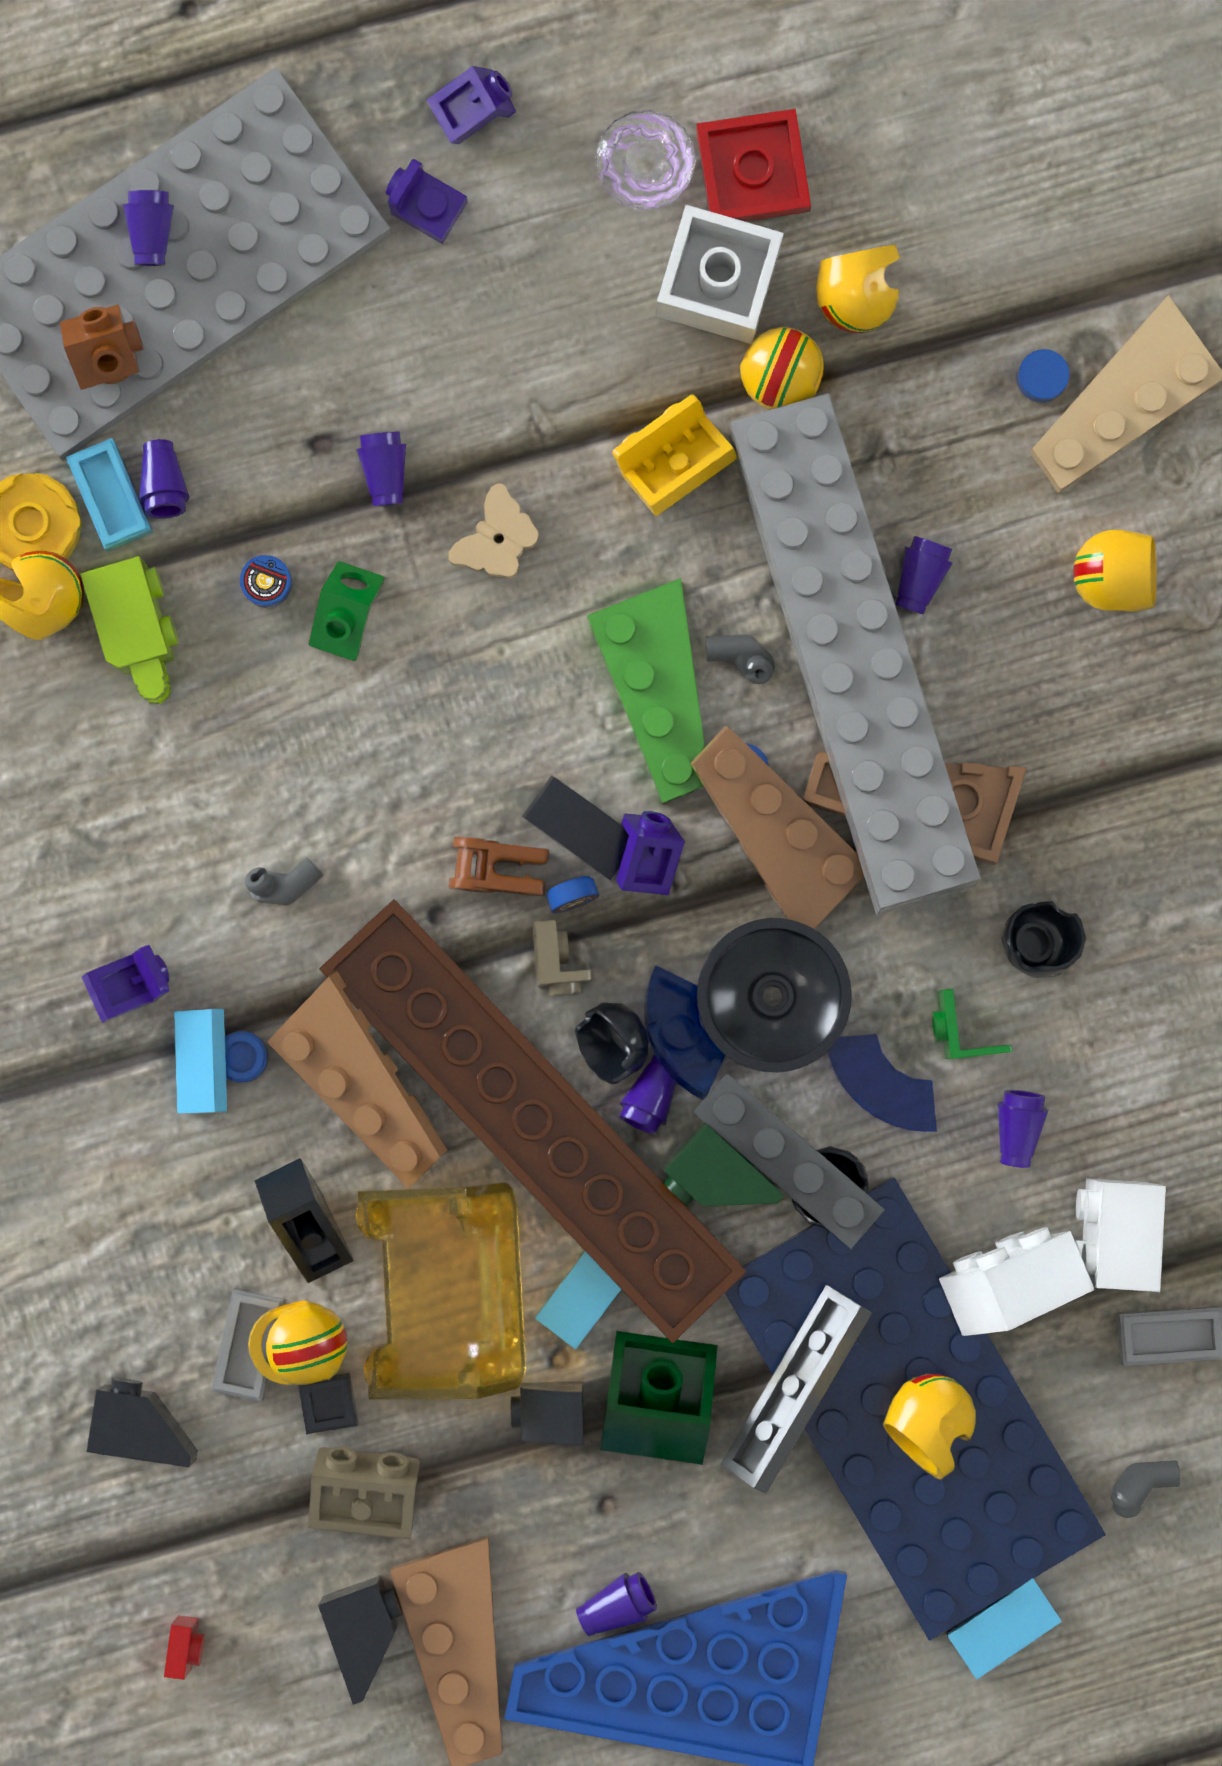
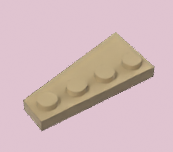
[1030,295,1222,493]

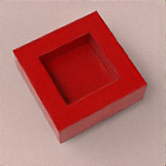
[164,1615,205,1680]

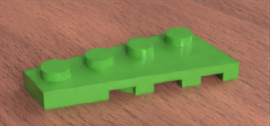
[587,578,705,804]

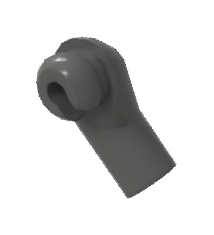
[706,635,775,685]
[245,857,324,906]
[1111,1460,1180,1518]

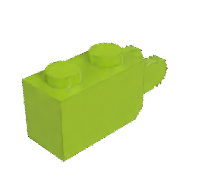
[80,556,179,705]

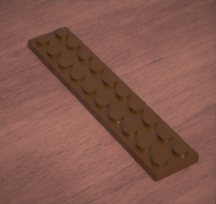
[319,899,747,1343]

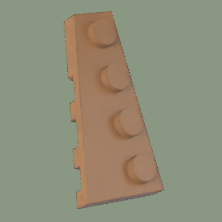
[690,727,864,929]
[802,752,1027,866]
[267,971,448,1189]
[390,1535,503,1766]

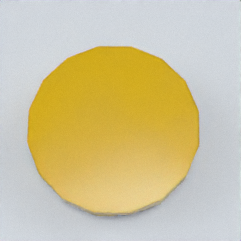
[0,473,82,571]

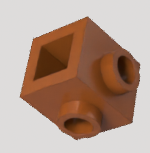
[60,304,144,390]

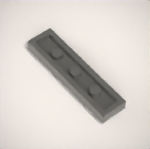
[693,1073,885,1249]
[721,1285,872,1494]

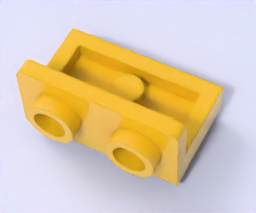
[612,394,738,517]

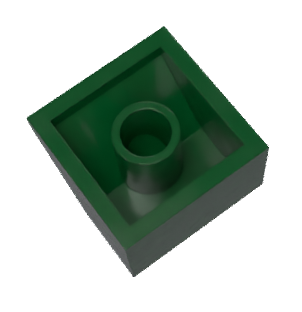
[662,1122,784,1207]
[600,1331,718,1465]

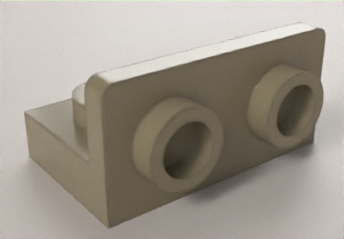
[532,920,592,996]
[308,1447,420,1539]

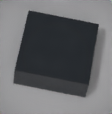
[298,1373,359,1435]

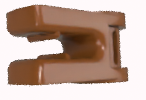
[448,837,550,896]

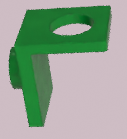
[308,561,385,661]
[932,989,1012,1059]

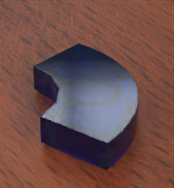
[644,965,726,1100]
[827,1034,937,1132]

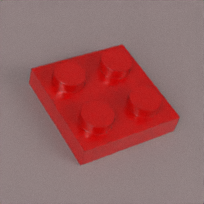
[696,108,811,222]

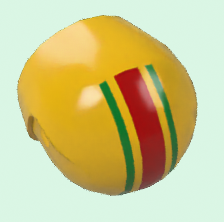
[816,244,901,333]
[740,327,824,410]
[1073,529,1157,613]
[0,550,84,641]
[248,1301,348,1385]
[883,1374,976,1480]

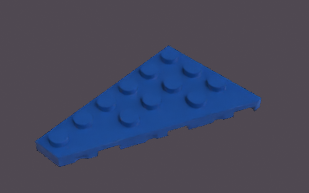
[504,1570,847,1766]

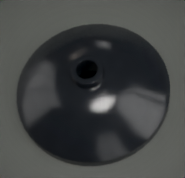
[697,918,852,1073]

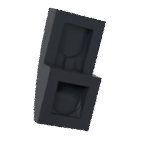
[522,776,629,880]

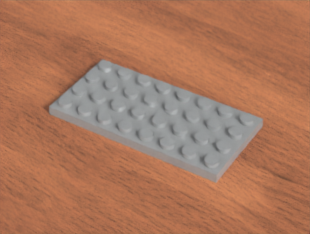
[0,67,392,461]

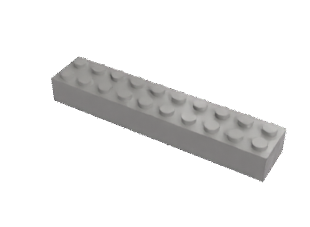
[730,393,981,916]

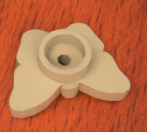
[448,483,539,579]

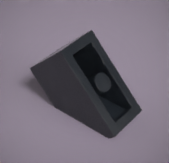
[254,1158,354,1283]
[86,1378,198,1467]
[511,1381,584,1446]
[318,1575,403,1705]

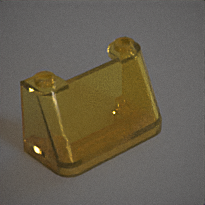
[356,1182,526,1400]

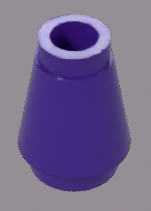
[123,190,174,266]
[356,431,406,506]
[139,439,190,519]
[895,536,953,615]
[619,1054,681,1135]
[997,1090,1049,1168]
[576,1572,657,1636]

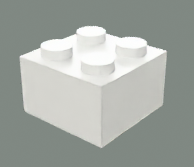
[656,205,784,344]
[1075,1178,1166,1292]
[939,1227,1095,1336]

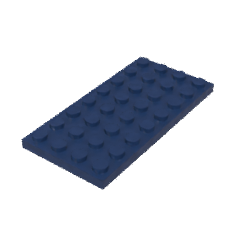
[725,1177,1106,1641]

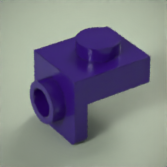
[81,945,169,1023]

